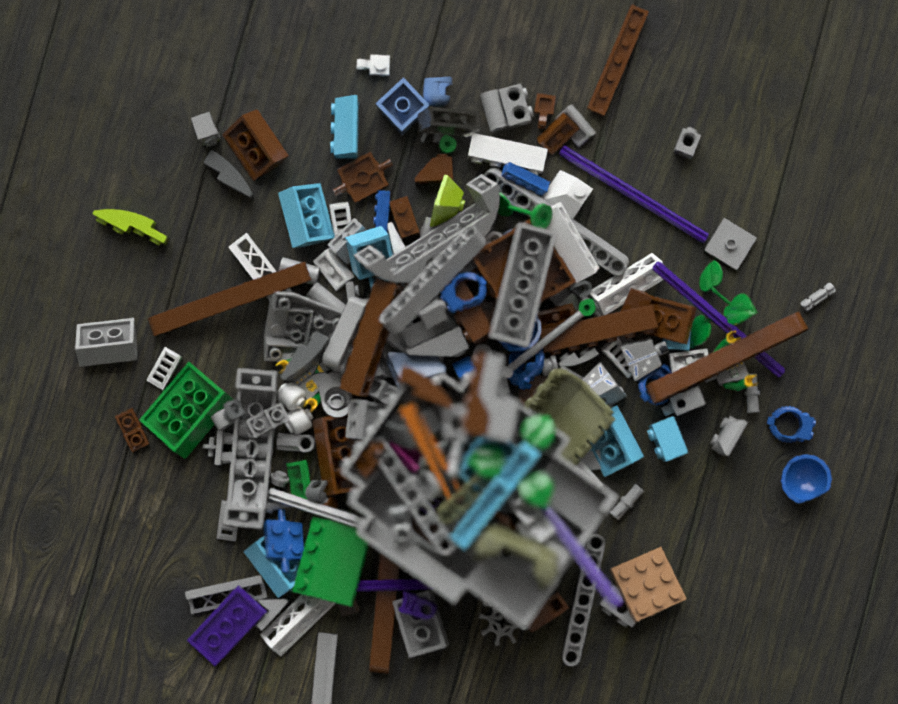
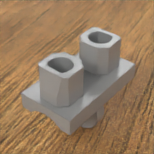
[203,430,234,465]

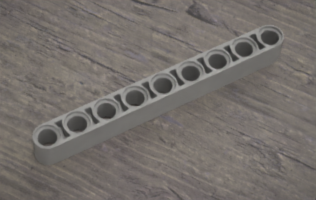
[484,167,629,275]

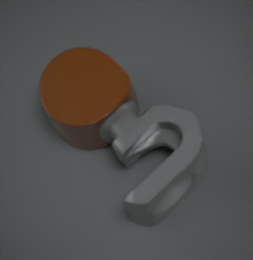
[305,480,338,509]

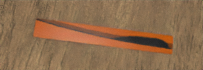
[400,403,464,505]

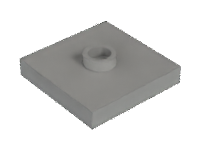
[704,218,757,271]

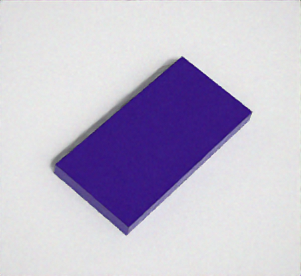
[187,585,267,666]

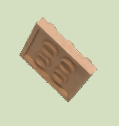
[609,547,686,623]

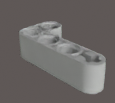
[322,296,367,374]

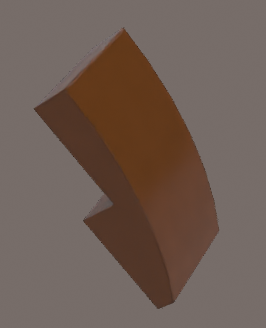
[115,407,149,452]

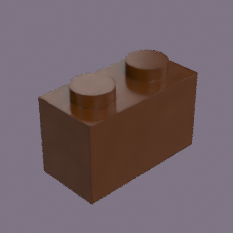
[389,196,420,241]

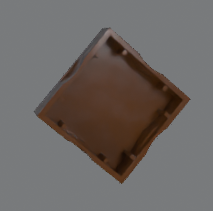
[470,219,576,304]

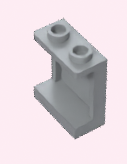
[345,399,388,440]

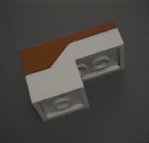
[461,352,520,442]

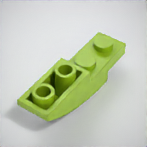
[93,209,169,246]

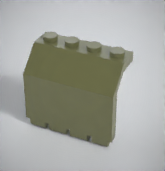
[524,369,616,467]

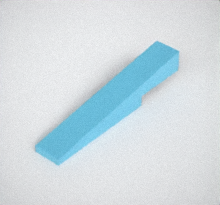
[450,442,541,549]

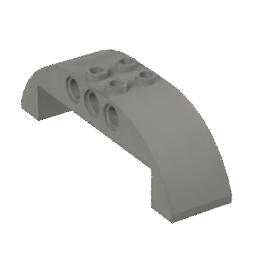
[354,174,500,283]
[223,368,277,528]

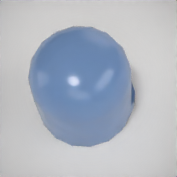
[423,77,452,107]

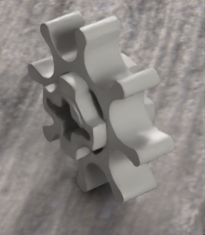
[479,605,525,646]

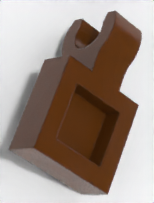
[534,93,556,129]
[354,442,386,478]

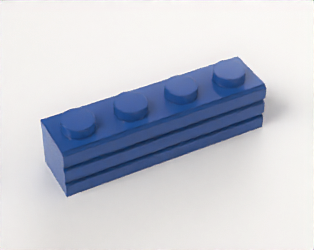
[501,161,550,196]
[373,190,391,232]

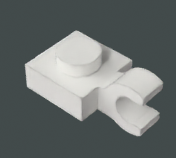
[357,55,390,76]

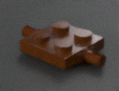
[332,152,393,204]

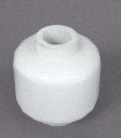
[277,382,306,411]
[284,408,313,435]

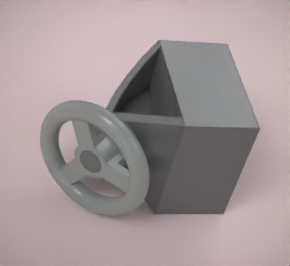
[382,402,450,471]

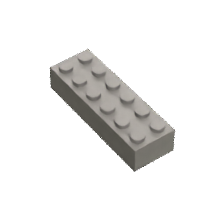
[488,223,557,348]

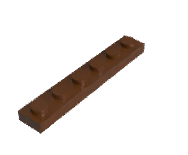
[587,4,649,116]

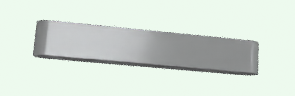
[379,225,486,334]
[369,437,455,554]
[562,534,605,666]

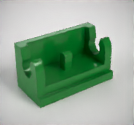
[286,460,311,499]

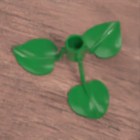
[690,261,757,349]
[467,415,554,508]

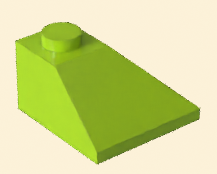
[430,174,465,227]

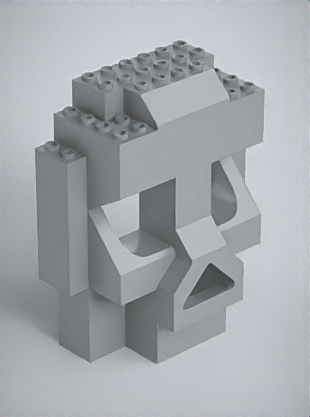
[341,370,618,629]

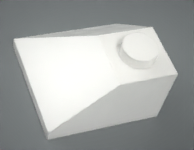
[542,170,593,219]

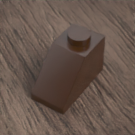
[415,154,453,184]

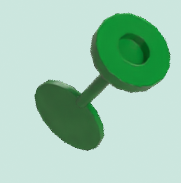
[497,192,553,229]

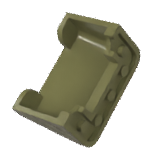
[474,524,560,591]

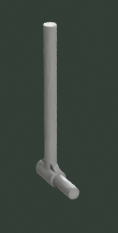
[502,311,584,378]

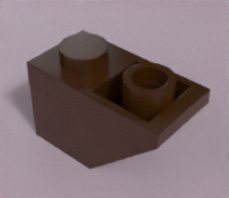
[527,592,569,633]

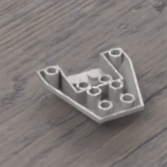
[264,292,343,362]

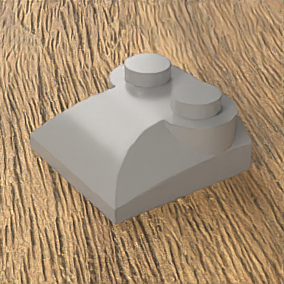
[710,416,747,457]

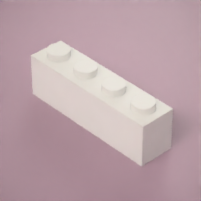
[468,133,548,176]
[545,202,599,283]

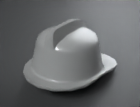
[319,372,352,417]

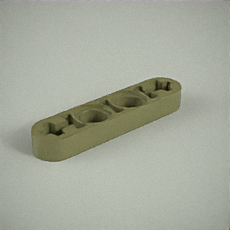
[437,473,498,524]

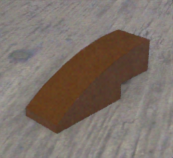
[398,365,453,410]

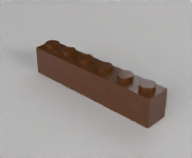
[339,278,404,397]
[541,305,659,356]

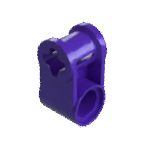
[398,591,438,619]

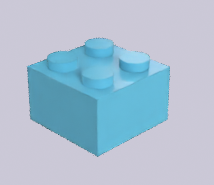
[345,226,393,280]
[647,416,688,462]

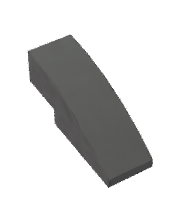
[204,150,254,199]
[280,331,330,382]

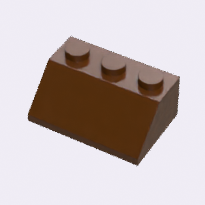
[222,109,289,181]

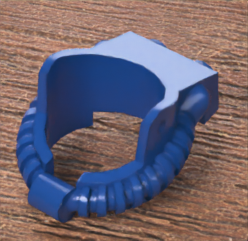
[440,272,487,313]
[508,343,544,390]
[638,364,672,405]
[767,406,816,443]

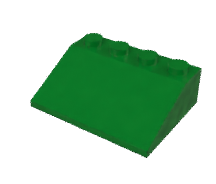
[139,362,234,459]
[292,517,369,607]

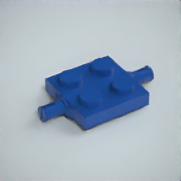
[264,509,304,574]

